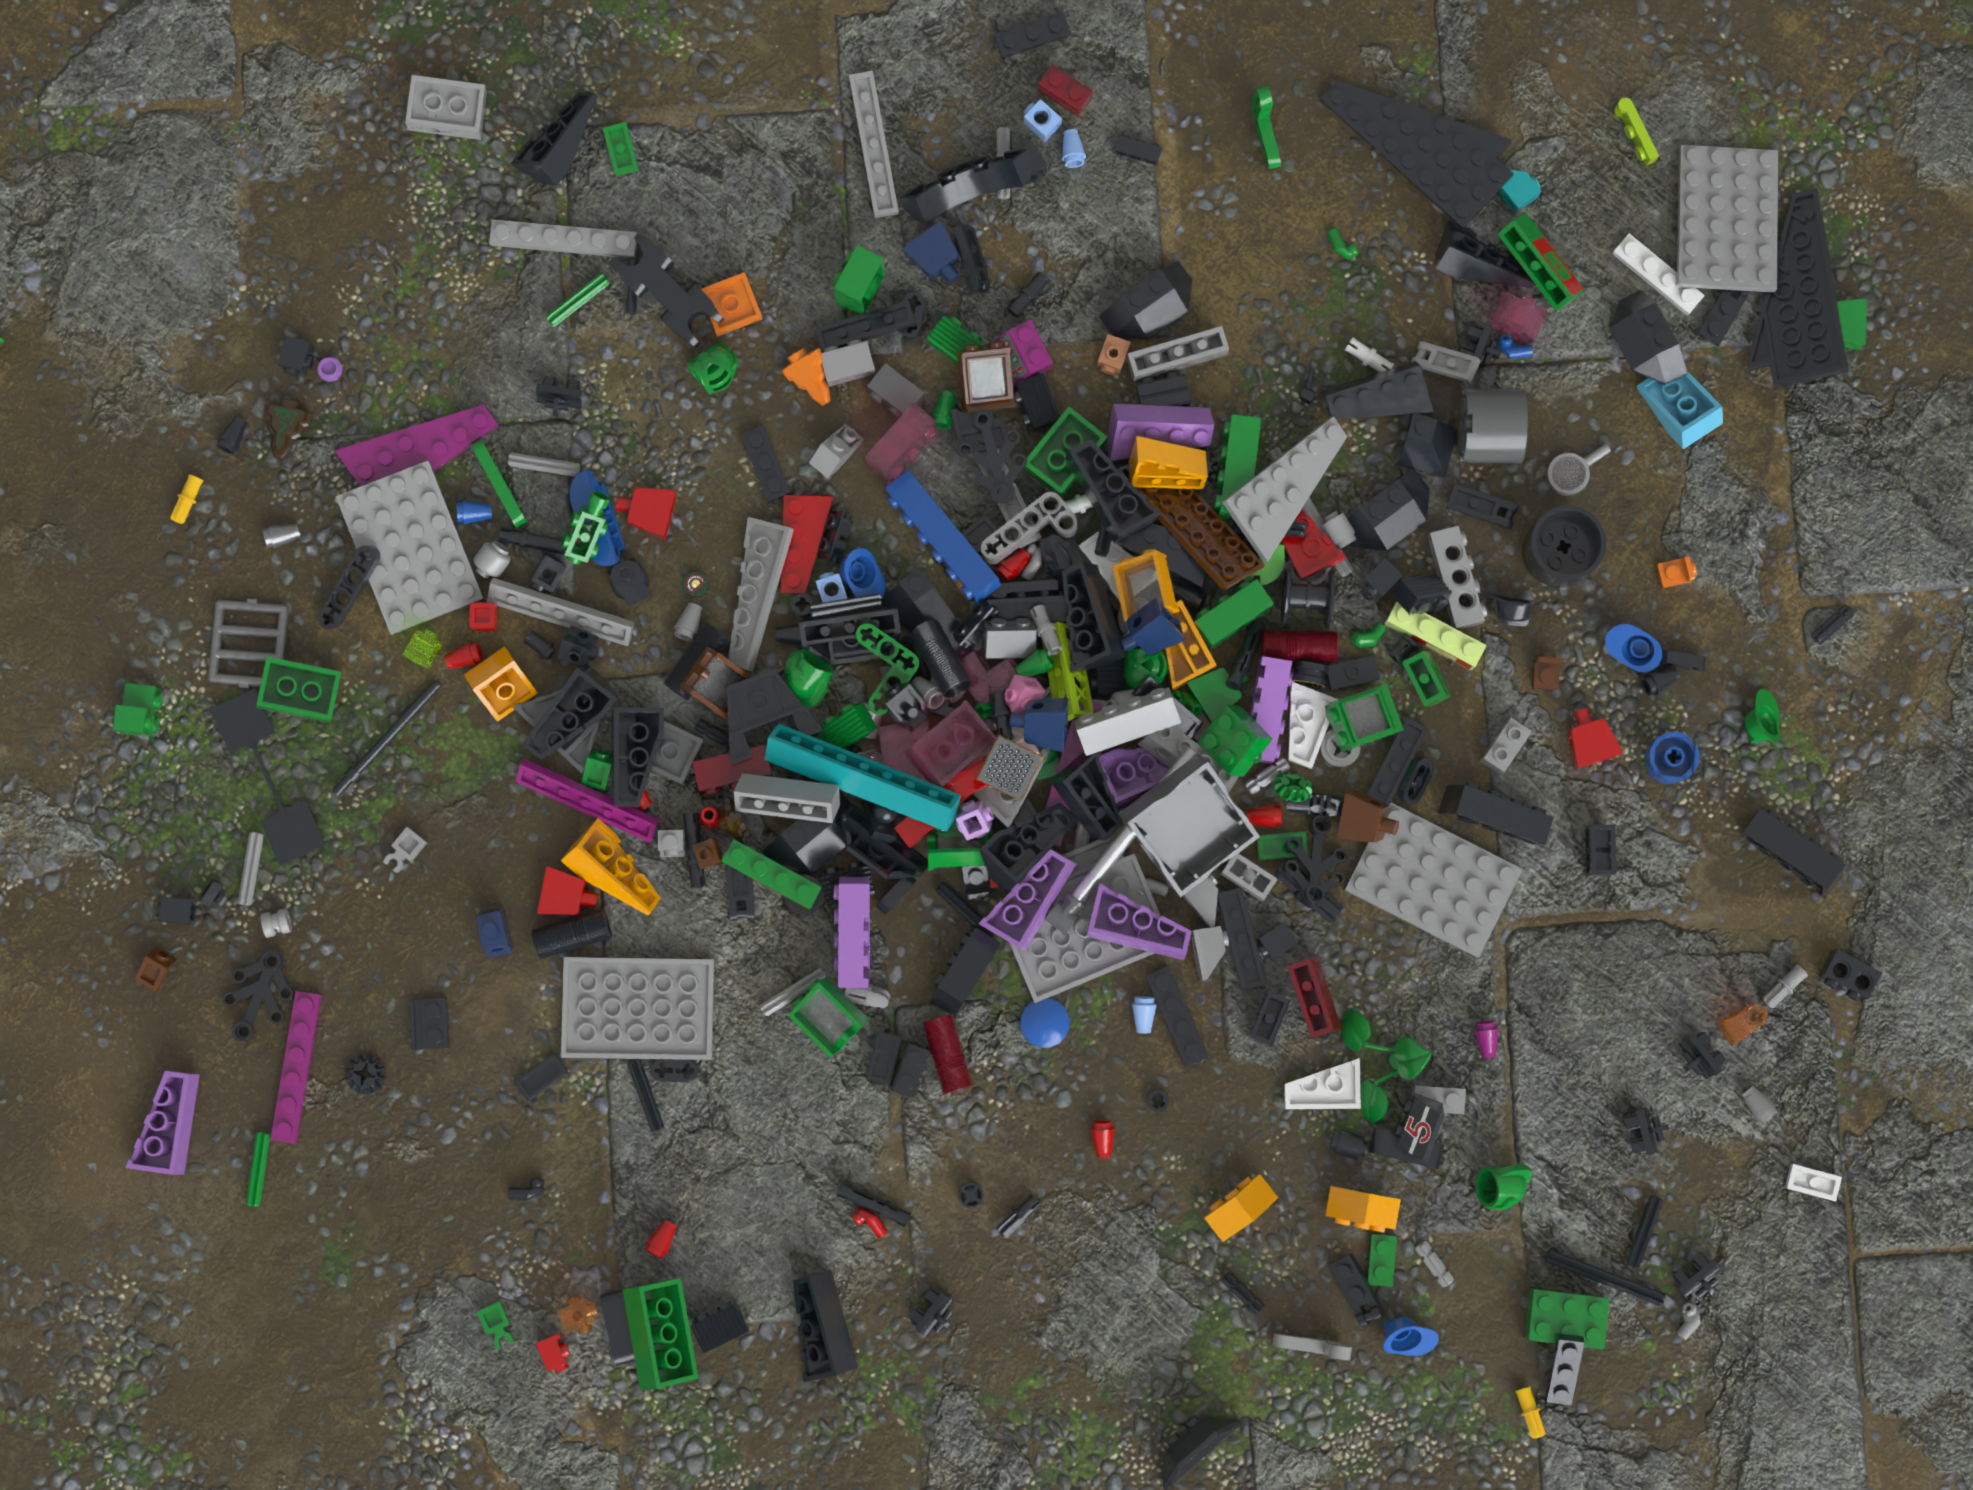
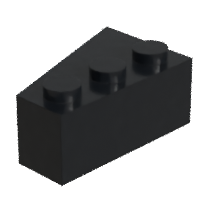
[1050,751,1123,840]

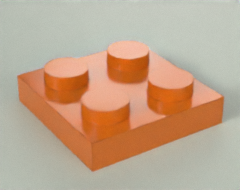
[701,272,763,337]

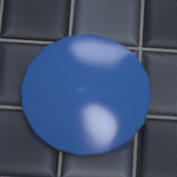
[1020,998,1070,1048]

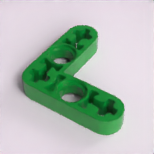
[1251,85,1281,170]
[856,623,919,715]

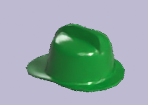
[1744,689,1781,743]

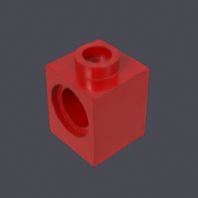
[469,603,499,632]

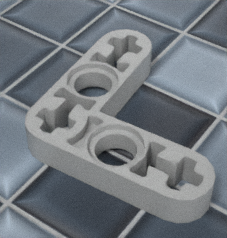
[1272,1333,1352,1360]

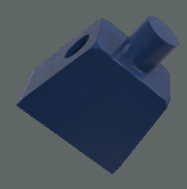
[903,221,960,284]
[1120,597,1185,655]
[1010,698,1069,752]
[475,906,514,958]

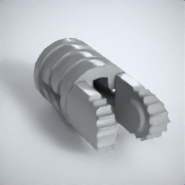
[845,984,891,1008]

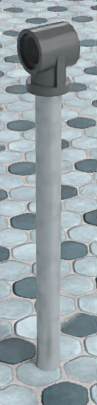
[1045,746,1197,935]

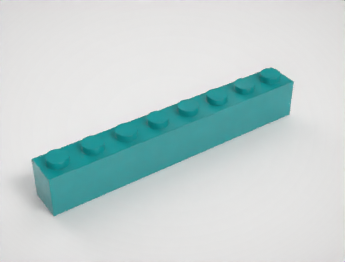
[765,724,961,832]

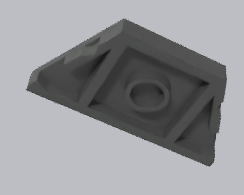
[514,689,601,775]

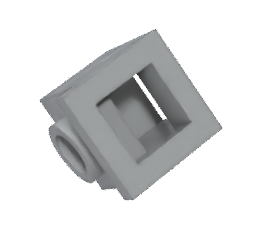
[658,830,685,857]

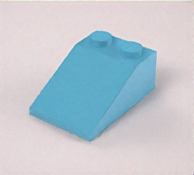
[1637,371,1723,449]

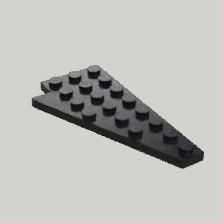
[1320,80,1514,230]
[1746,188,1849,389]

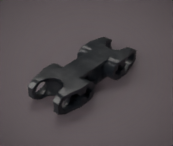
[610,233,725,348]

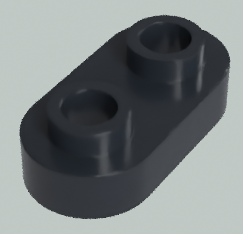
[899,635,931,681]
[1398,756,1434,805]

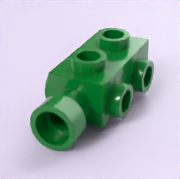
[561,491,610,564]

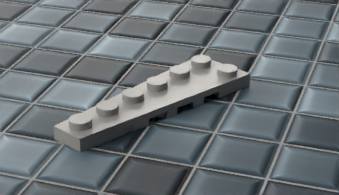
[728,517,794,672]

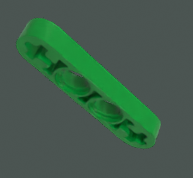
[471,439,527,528]

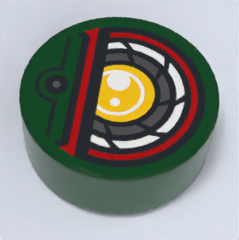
[684,572,709,598]

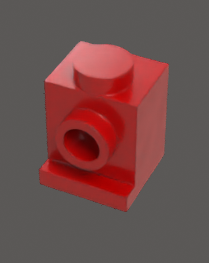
[536,1332,570,1373]

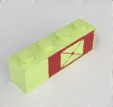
[1384,601,1487,670]

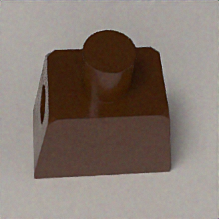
[1337,790,1399,843]

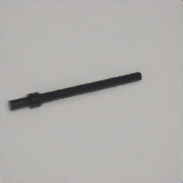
[332,680,441,796]

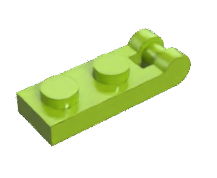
[1614,98,1659,166]

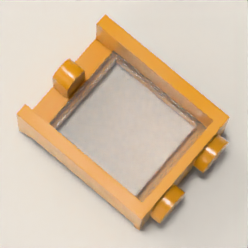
[1112,549,1180,622]

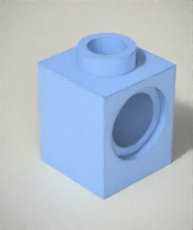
[1023,99,1062,142]
[816,572,847,602]

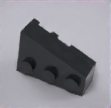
[930,928,1001,1018]

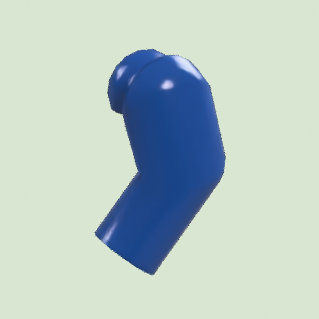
[1498,334,1533,359]

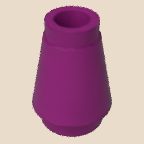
[1474,1020,1499,1058]

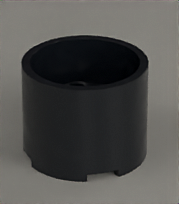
[1522,505,1606,588]

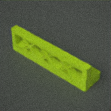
[1042,622,1094,721]

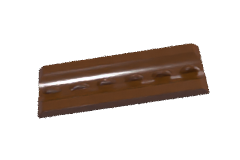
[1135,487,1265,589]

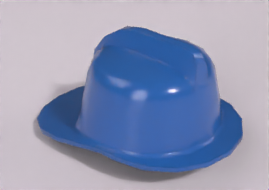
[840,548,886,598]
[1605,624,1662,672]
[1383,1316,1439,1356]

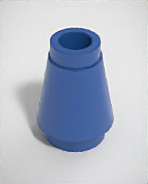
[456,500,492,525]

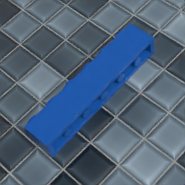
[885,470,1001,604]

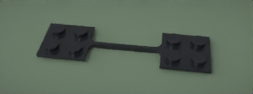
[210,688,326,866]

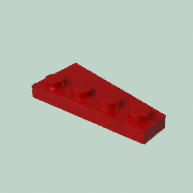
[781,495,833,595]
[1281,509,1346,581]

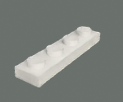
[1612,233,1705,316]

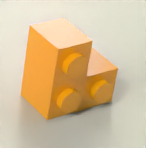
[1204,1174,1278,1242]
[1325,1186,1401,1232]

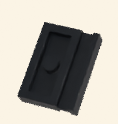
[409,998,450,1050]

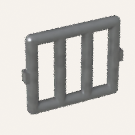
[208,599,289,688]

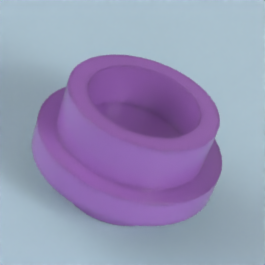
[317,357,343,382]

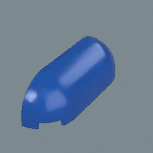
[570,470,625,566]

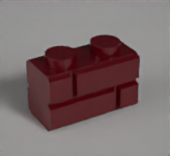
[1038,64,1093,118]

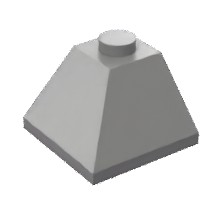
[1191,926,1229,982]

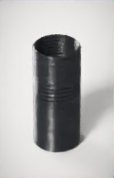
[910,620,972,698]
[663,623,731,701]
[531,908,612,960]

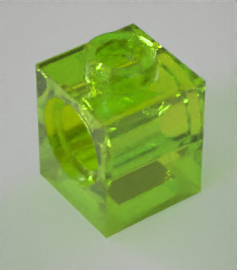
[402,629,442,670]

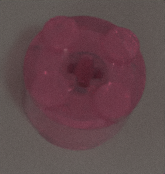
[1490,291,1548,344]

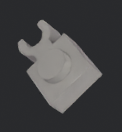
[383,827,427,873]

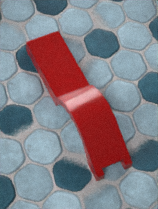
[894,759,990,848]

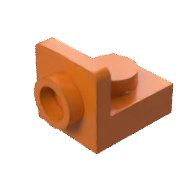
[1656,555,1697,589]

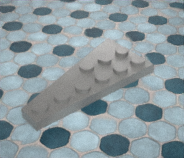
[1222,416,1347,563]

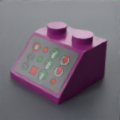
[987,320,1053,388]

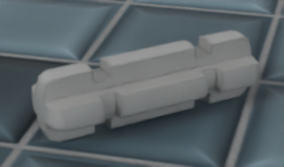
[1245,758,1290,795]
[1415,1241,1454,1288]

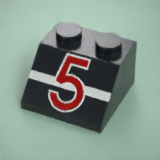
[1394,1093,1445,1162]

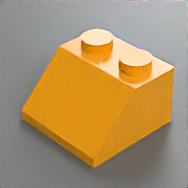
[464,646,538,722]

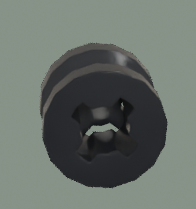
[959,1182,983,1208]

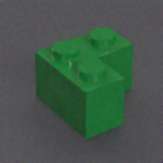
[113,683,163,738]

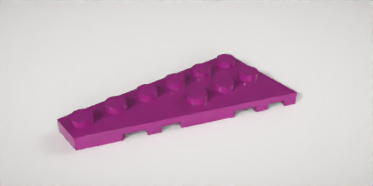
[335,405,499,487]

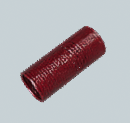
[1261,629,1338,663]
[922,1014,973,1095]

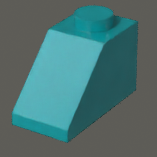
[1498,170,1541,214]

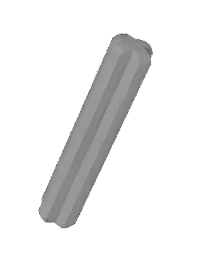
[997,127,1010,200]
[508,452,581,477]
[238,832,264,906]
[760,968,827,1016]

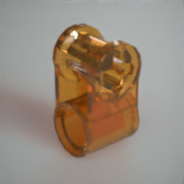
[1717,1004,1768,1046]

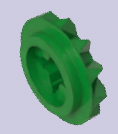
[1273,771,1312,802]

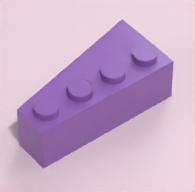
[1106,404,1215,461]
[1250,656,1293,764]
[979,849,1077,951]
[834,877,870,988]
[1086,883,1192,960]
[126,1071,200,1175]

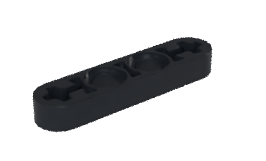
[318,545,380,629]

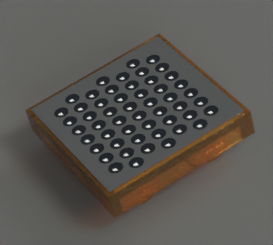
[975,734,1043,801]

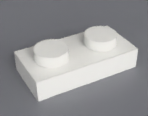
[1785,1164,1842,1201]

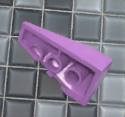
[1099,748,1170,806]

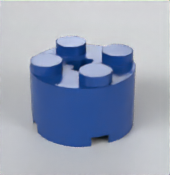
[1644,732,1700,784]

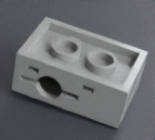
[405,75,487,140]

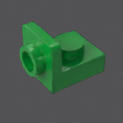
[581,749,612,791]

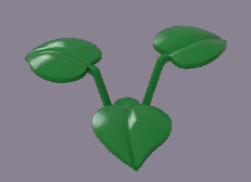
[1341,1007,1432,1125]

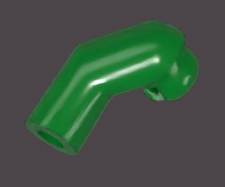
[1327,228,1359,260]
[1351,622,1387,648]
[1171,689,1203,715]

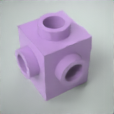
[956,800,994,840]

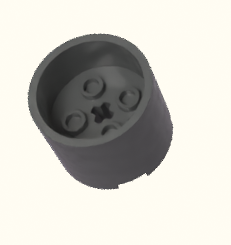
[1457,388,1528,464]

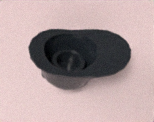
[1481,591,1540,626]

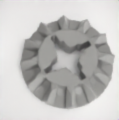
[1320,729,1360,767]

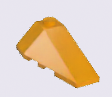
[561,818,661,915]

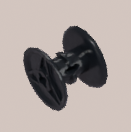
[1281,564,1335,629]

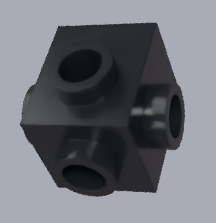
[558,626,599,666]

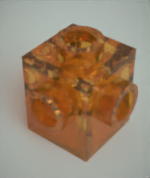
[557,1296,599,1334]

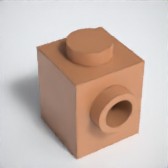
[1097,334,1131,375]

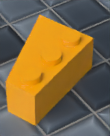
[1128,436,1208,489]
[1164,600,1217,691]

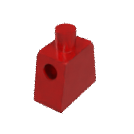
[616,488,677,540]
[1567,708,1623,770]
[537,867,599,916]

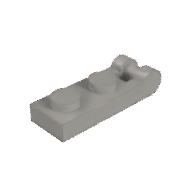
[1411,341,1480,383]

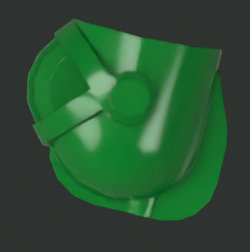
[686,343,738,395]
[784,649,834,708]
[1123,649,1169,690]
[1476,1164,1532,1211]

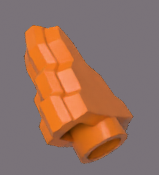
[781,347,831,406]

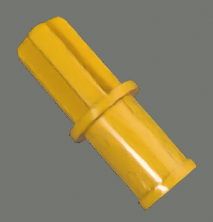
[170,474,203,524]
[1515,1386,1546,1438]

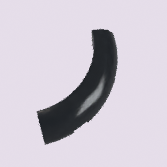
[899,149,1032,224]

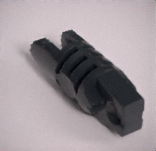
[1285,793,1345,816]

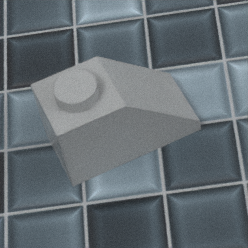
[1182,874,1218,928]

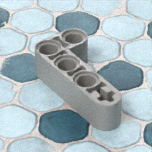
[981,492,1078,564]

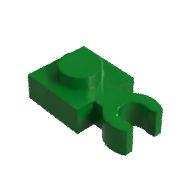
[476,1301,514,1349]

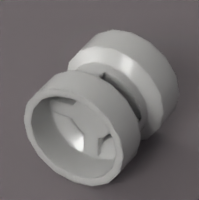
[261,908,292,938]

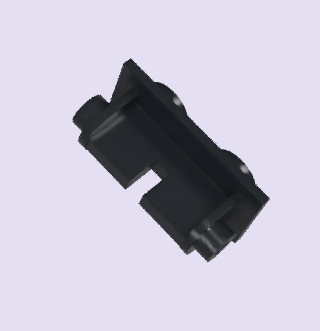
[817,511,853,563]
[952,599,1001,650]

